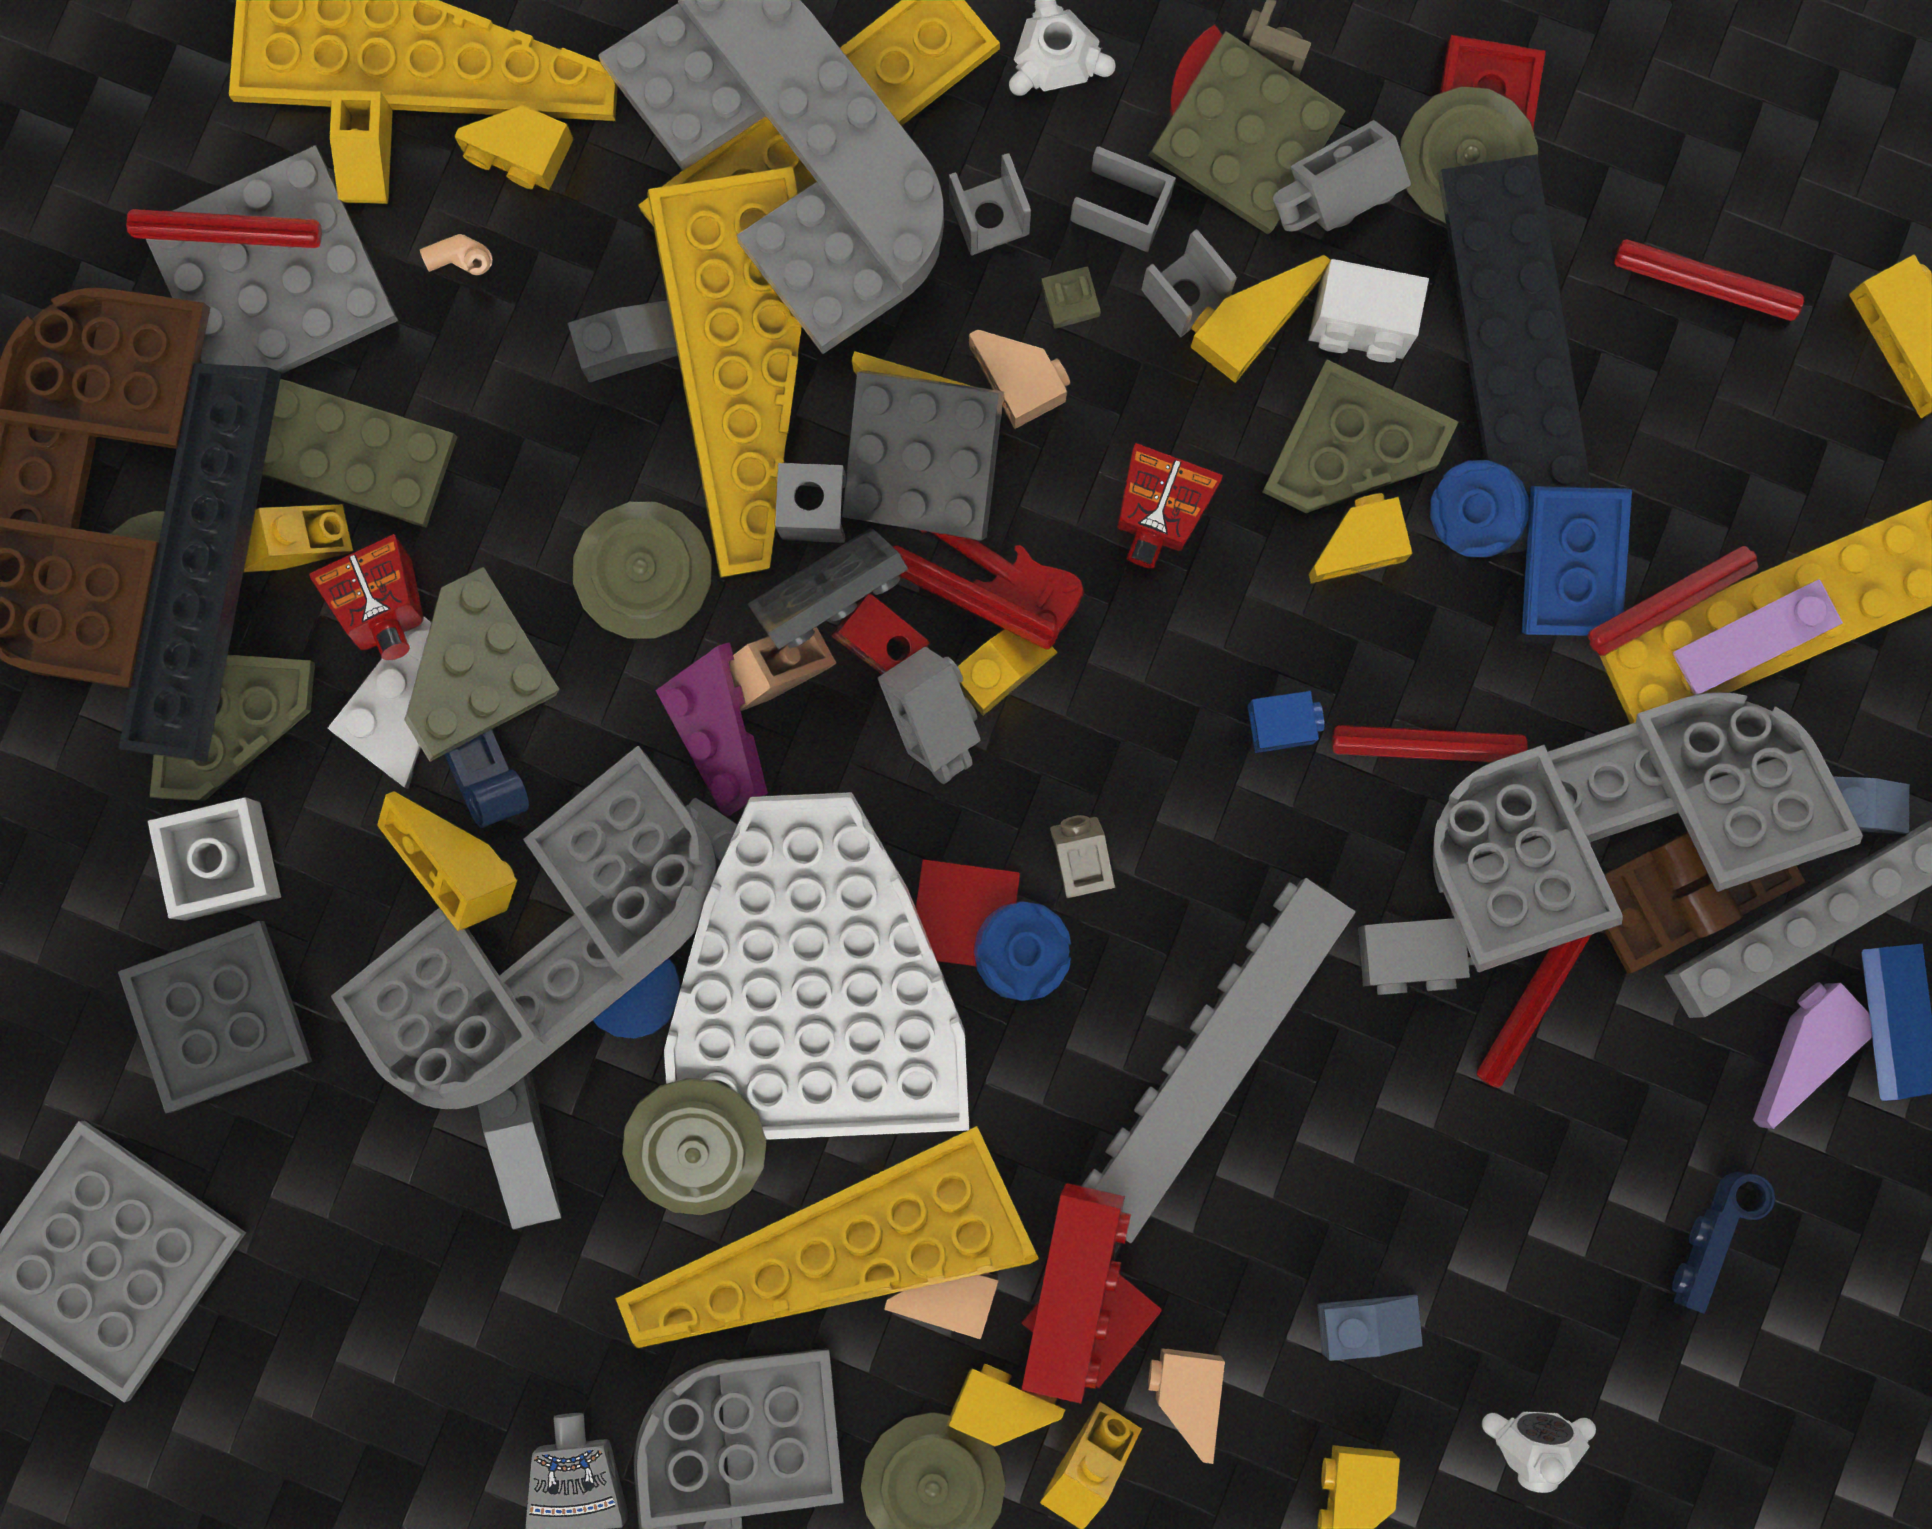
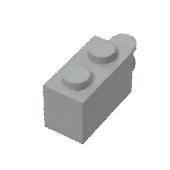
[1273,120,1411,232]
[878,647,981,784]
[1358,918,1474,995]

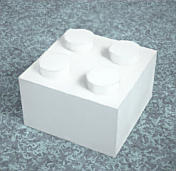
[1308,259,1429,363]
[148,797,281,921]

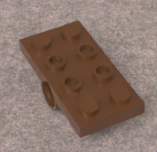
[1604,831,1805,974]

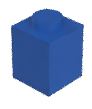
[1247,691,1325,753]

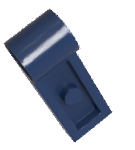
[444,730,529,828]
[1672,1172,1775,1314]

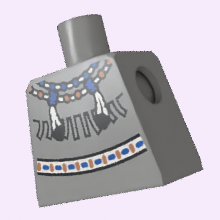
[525,1413,628,1529]

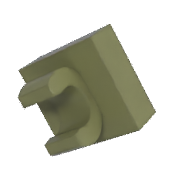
[1041,266,1101,329]

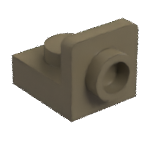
[1242,0,1311,77]
[1050,815,1115,898]

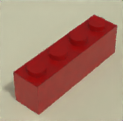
[1022,1183,1131,1404]

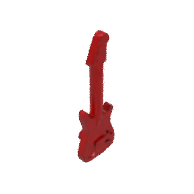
[920,530,1084,633]

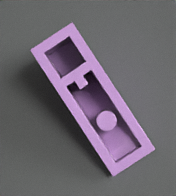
[1672,579,1843,695]
[1753,982,1872,1129]

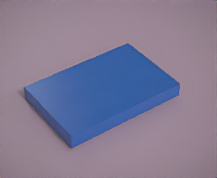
[1522,486,1632,636]
[1861,944,1932,1101]

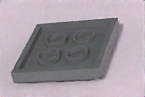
[842,370,1004,540]
[748,527,908,649]
[118,921,312,1114]

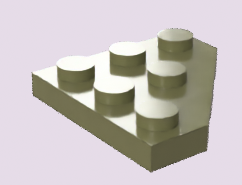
[1263,359,1458,513]
[404,567,559,762]
[150,655,315,802]

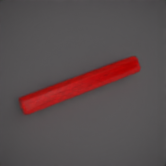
[126,209,322,248]
[1614,239,1804,321]
[893,545,1060,649]
[1588,546,1759,656]
[1332,725,1528,762]
[1477,934,1592,1088]

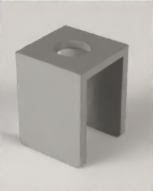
[1071,147,1176,252]
[949,153,1031,256]
[1141,229,1236,337]
[775,463,846,543]

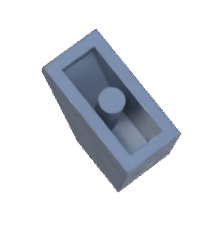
[1833,777,1909,834]
[1317,1295,1423,1361]

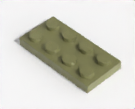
[262,379,457,528]

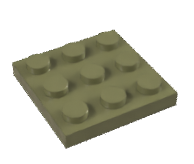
[1148,31,1346,235]

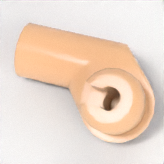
[420,234,492,275]

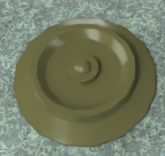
[1400,87,1538,224]
[573,502,712,639]
[622,1078,767,1215]
[861,1412,1006,1529]

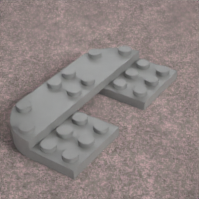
[599,0,944,354]
[1433,692,1863,972]
[331,746,716,1109]
[634,1348,843,1529]

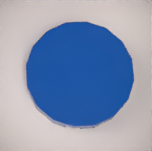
[1430,460,1529,557]
[974,902,1071,1001]
[593,958,681,1039]

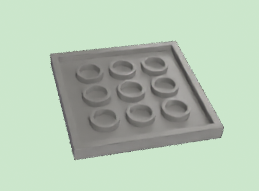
[146,145,398,374]
[0,1121,246,1403]

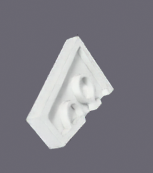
[328,616,431,789]

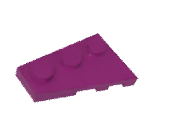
[656,642,768,818]

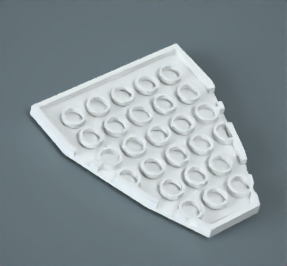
[664,792,969,1140]

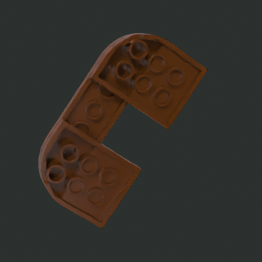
[0,288,210,689]

